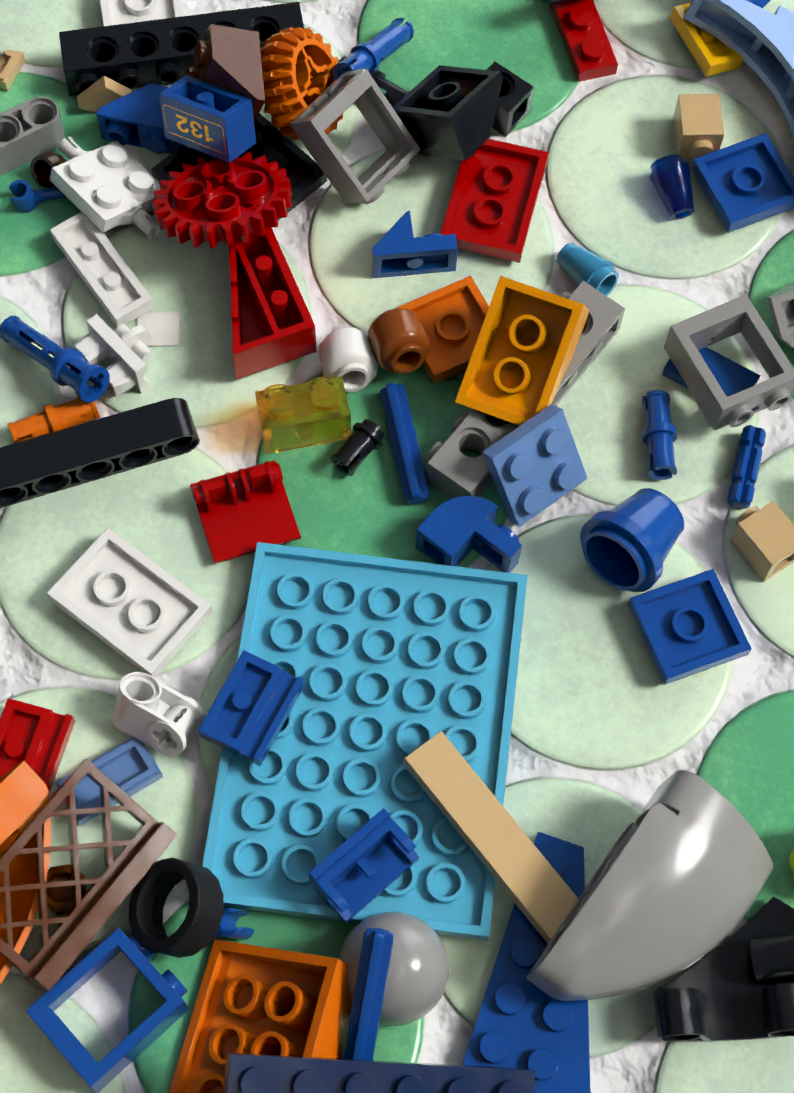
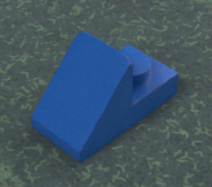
[372,211,458,278]

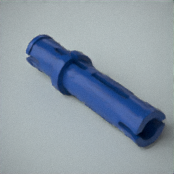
[333,17,414,80]

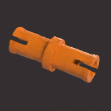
[7,397,100,443]

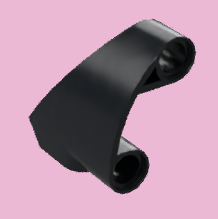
[653,897,794,1042]

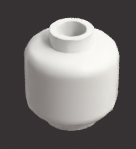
[319,327,378,392]

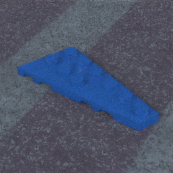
[462,832,591,1093]

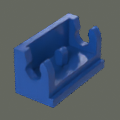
[309,808,419,924]

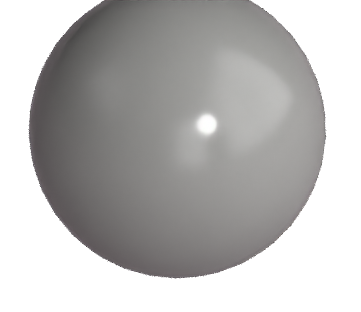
[338,912,449,1026]

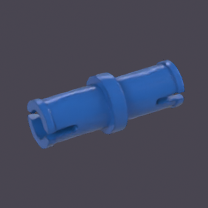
[642,390,677,480]

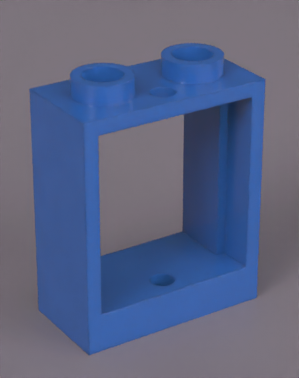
[26,928,189,1093]

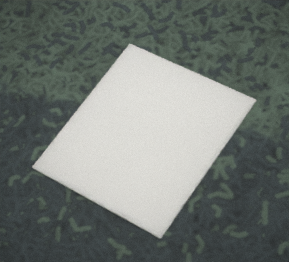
[137,312,179,346]

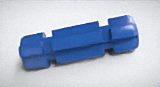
[727,425,766,509]

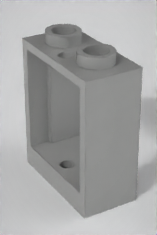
[290,68,421,204]
[664,294,794,430]

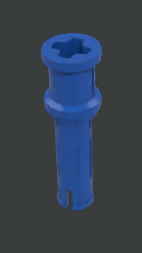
[0,316,110,403]

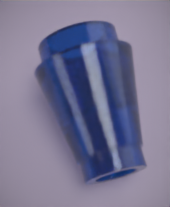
[649,154,695,220]

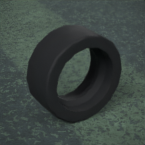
[129,857,224,958]

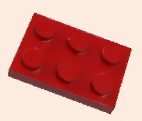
[440,139,549,263]

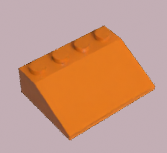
[169,939,352,1093]

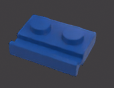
[198,650,305,766]

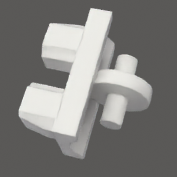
[74,314,153,397]

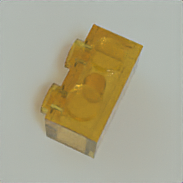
[255,376,351,454]

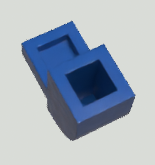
[416,496,522,573]

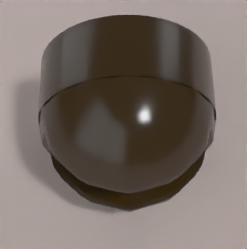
[30,152,66,188]

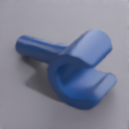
[9,180,67,213]
[212,907,254,941]

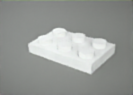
[47,527,213,678]

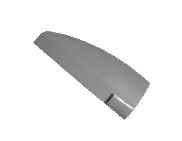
[526,770,774,1001]

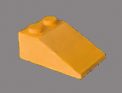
[455,276,590,426]

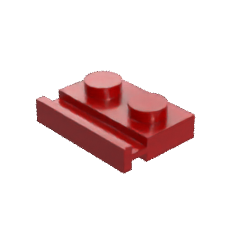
[0,698,75,794]

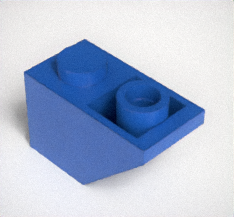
[96,83,182,154]

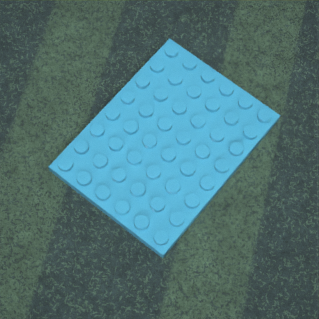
[202,542,528,941]

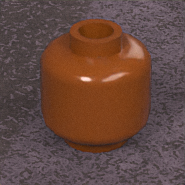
[368,308,430,374]

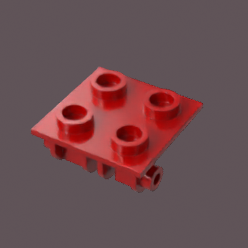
[190,460,301,564]

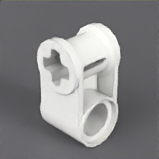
[111,672,206,757]

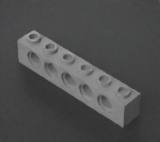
[425,281,625,499]

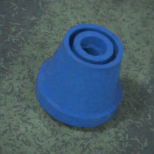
[580,488,684,592]

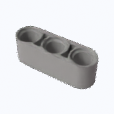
[0,96,65,176]

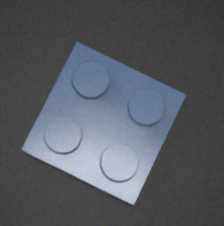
[482,404,588,527]

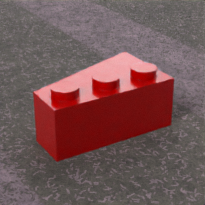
[229,226,317,380]

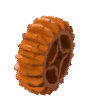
[260,27,343,141]

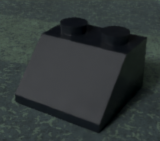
[393,65,503,161]

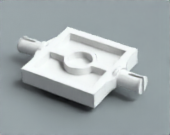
[50,137,161,239]

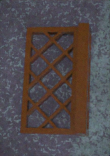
[0,759,178,991]

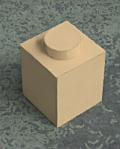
[673,94,724,160]
[730,501,794,582]

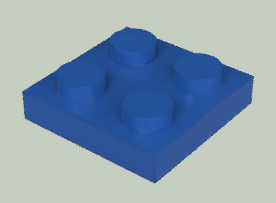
[691,133,794,233]
[628,569,752,685]

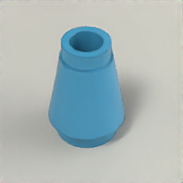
[556,243,619,296]

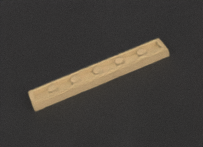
[402,731,578,944]

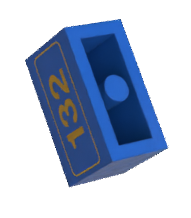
[159,75,256,163]

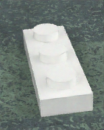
[50,212,155,327]

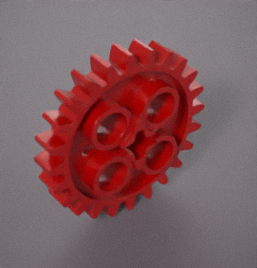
[152,152,292,249]

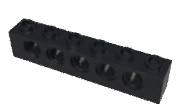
[59,2,304,96]

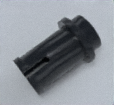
[330,419,385,476]

